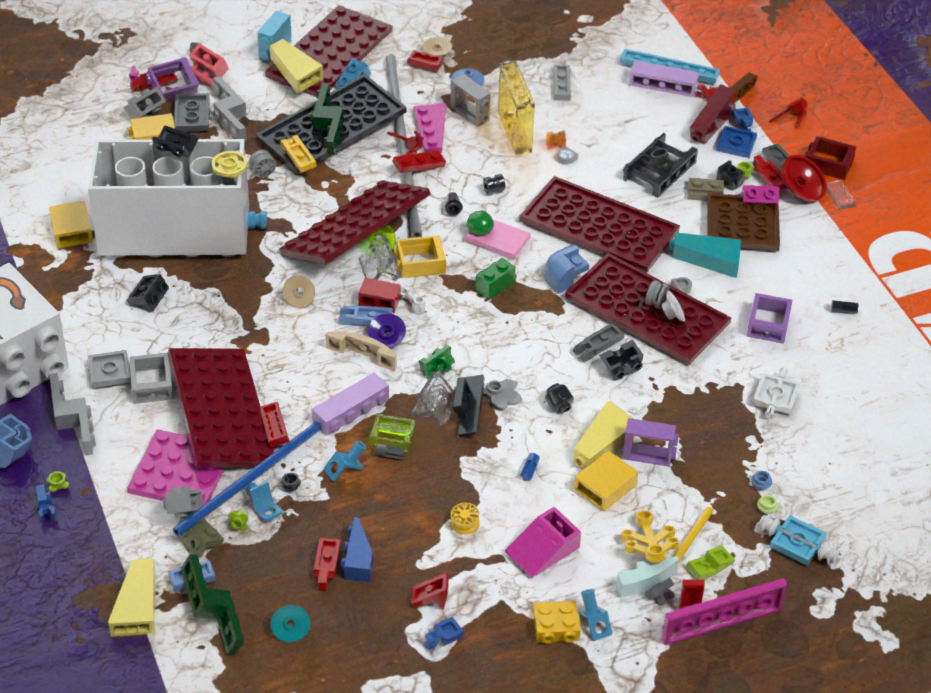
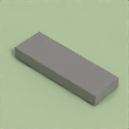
[553,65,571,101]

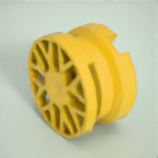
[451,503,480,535]

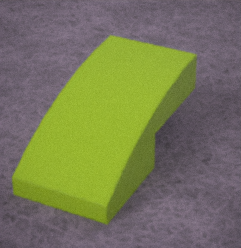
[686,546,735,580]

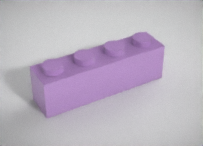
[629,60,700,97]
[312,372,389,435]

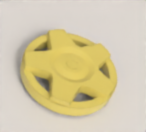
[212,151,247,178]

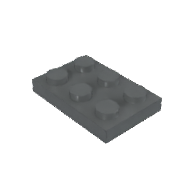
[174,93,210,132]

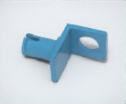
[324,440,366,481]
[245,482,283,522]
[578,589,612,641]

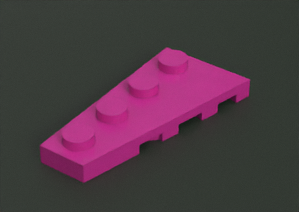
[413,103,446,153]

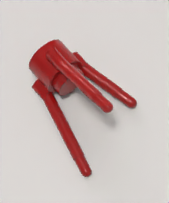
[769,97,808,128]
[387,131,424,155]

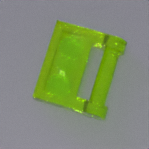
[369,414,416,452]

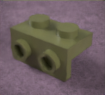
[177,516,224,558]

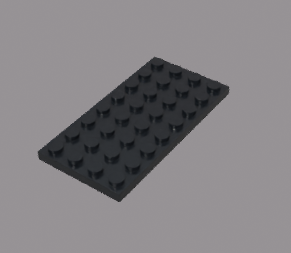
[256,74,407,175]

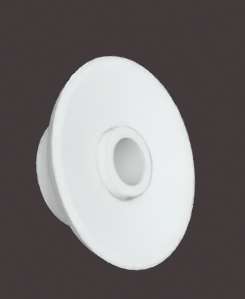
[662,291,685,321]

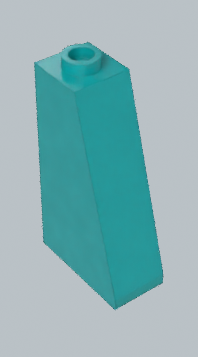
[670,232,741,278]

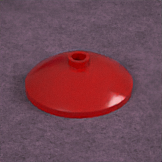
[781,155,827,202]

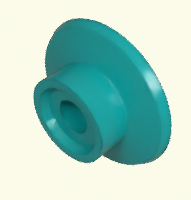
[271,605,310,642]

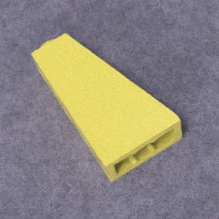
[270,39,323,93]
[574,401,635,469]
[109,558,156,637]

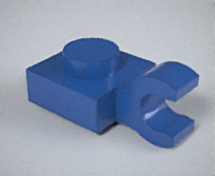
[731,107,754,132]
[36,484,56,521]
[424,617,464,650]

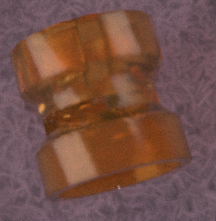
[546,131,566,149]

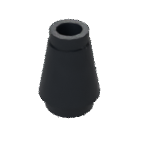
[445,192,463,216]

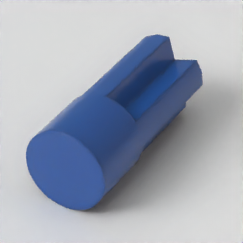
[520,453,540,481]

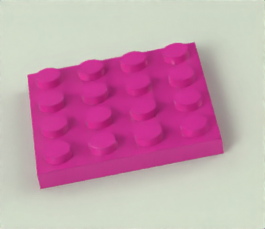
[127,429,225,505]

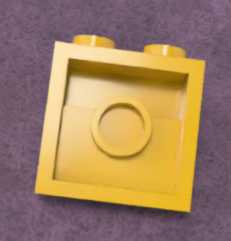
[533,601,581,644]

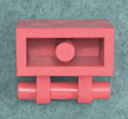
[189,43,229,86]

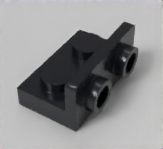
[127,274,169,312]

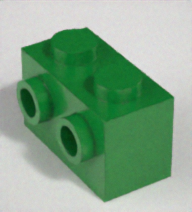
[476,257,516,300]

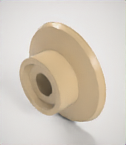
[423,37,452,58]
[283,275,315,308]

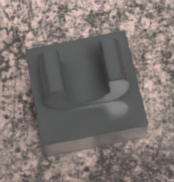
[645,578,675,605]

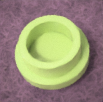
[757,494,778,514]

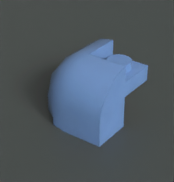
[545,245,590,294]
[0,414,32,468]

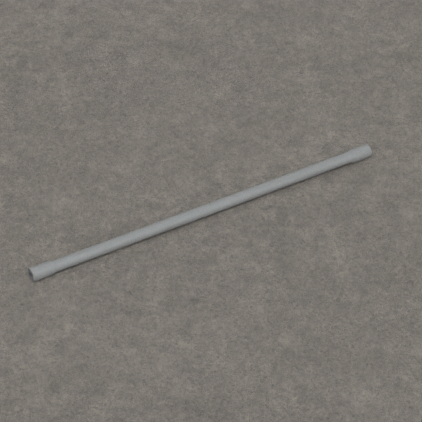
[386,54,422,238]

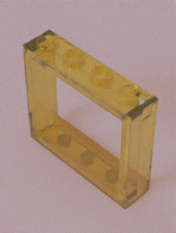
[498,61,535,155]

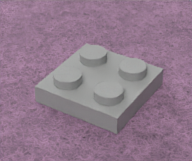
[88,350,131,388]

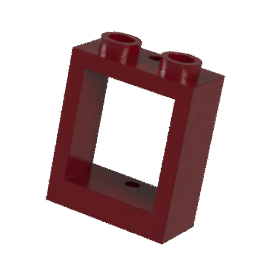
[805,136,857,180]

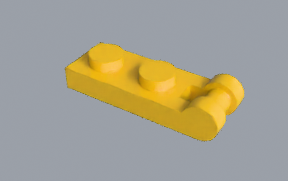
[280,135,317,172]

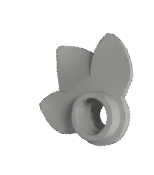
[485,379,522,409]

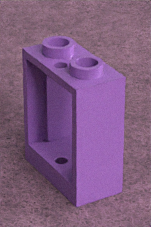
[146,57,199,102]
[747,293,793,344]
[622,418,679,467]

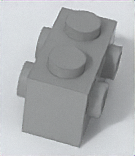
[123,87,166,119]
[163,486,203,517]

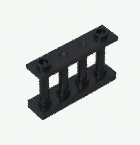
[623,132,698,198]

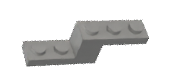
[213,76,247,142]
[50,373,96,456]

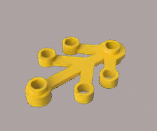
[621,510,679,564]

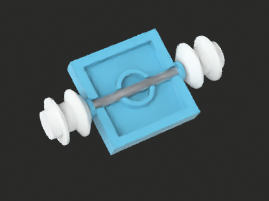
[758,513,839,565]

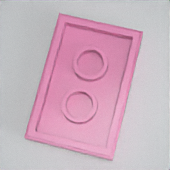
[466,219,530,259]

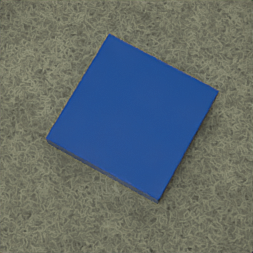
[716,126,758,158]

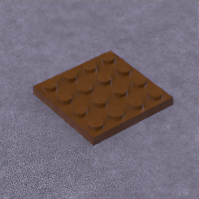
[707,193,780,251]

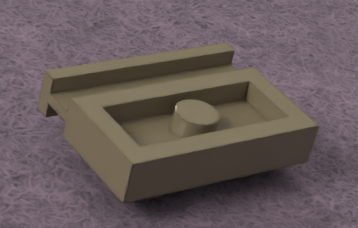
[688,178,724,201]

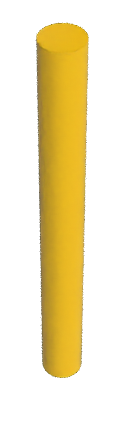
[673,507,713,563]

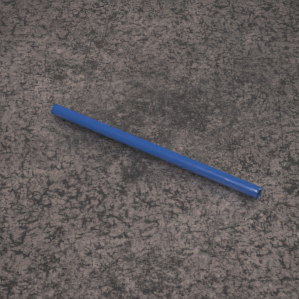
[173,422,321,537]

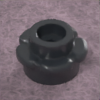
[281,472,301,491]

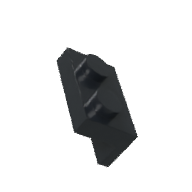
[152,125,199,158]

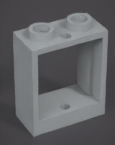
[450,74,491,127]
[129,353,173,404]

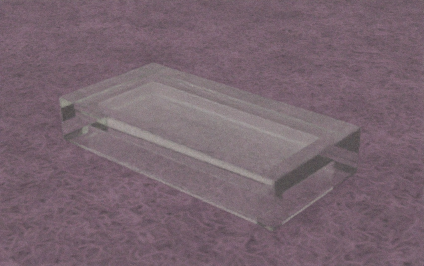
[826,180,856,210]

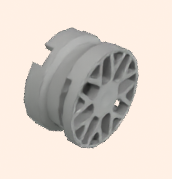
[248,150,276,178]
[645,280,670,309]

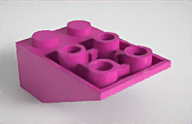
[505,506,581,578]

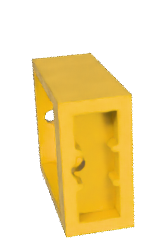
[393,235,446,278]

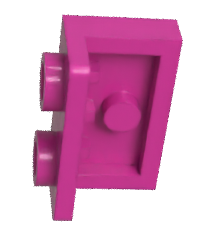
[741,185,779,205]

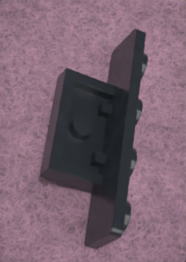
[452,374,485,437]

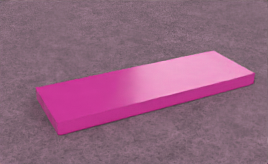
[661,578,787,645]

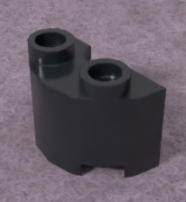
[599,340,644,379]

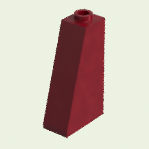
[690,84,736,144]

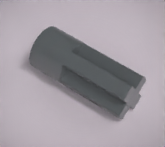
[375,443,405,460]

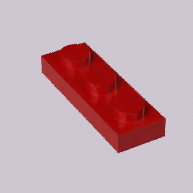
[392,150,446,173]

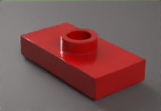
[407,50,444,72]
[678,579,705,609]

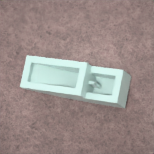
[616,556,679,598]

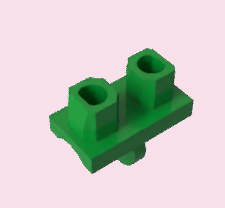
[419,345,455,380]

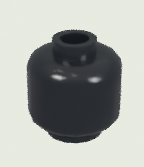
[545,383,574,413]

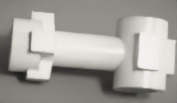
[401,285,426,315]

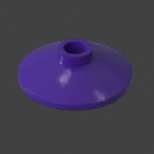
[368,313,406,348]

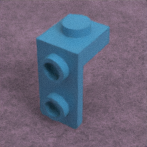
[335,58,372,88]

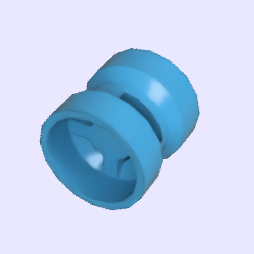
[248,211,267,229]

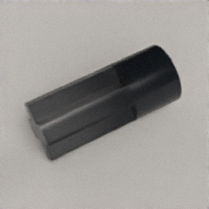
[831,300,859,313]

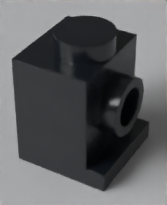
[716,160,745,191]

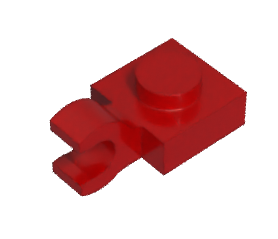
[696,84,717,102]

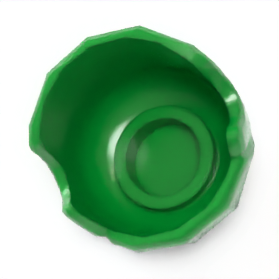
[466,210,494,236]

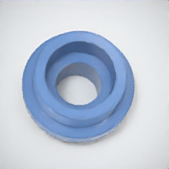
[751,470,772,490]

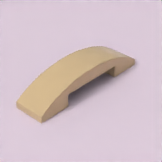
[325,331,397,371]

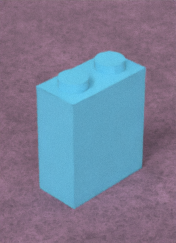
[257,11,292,63]

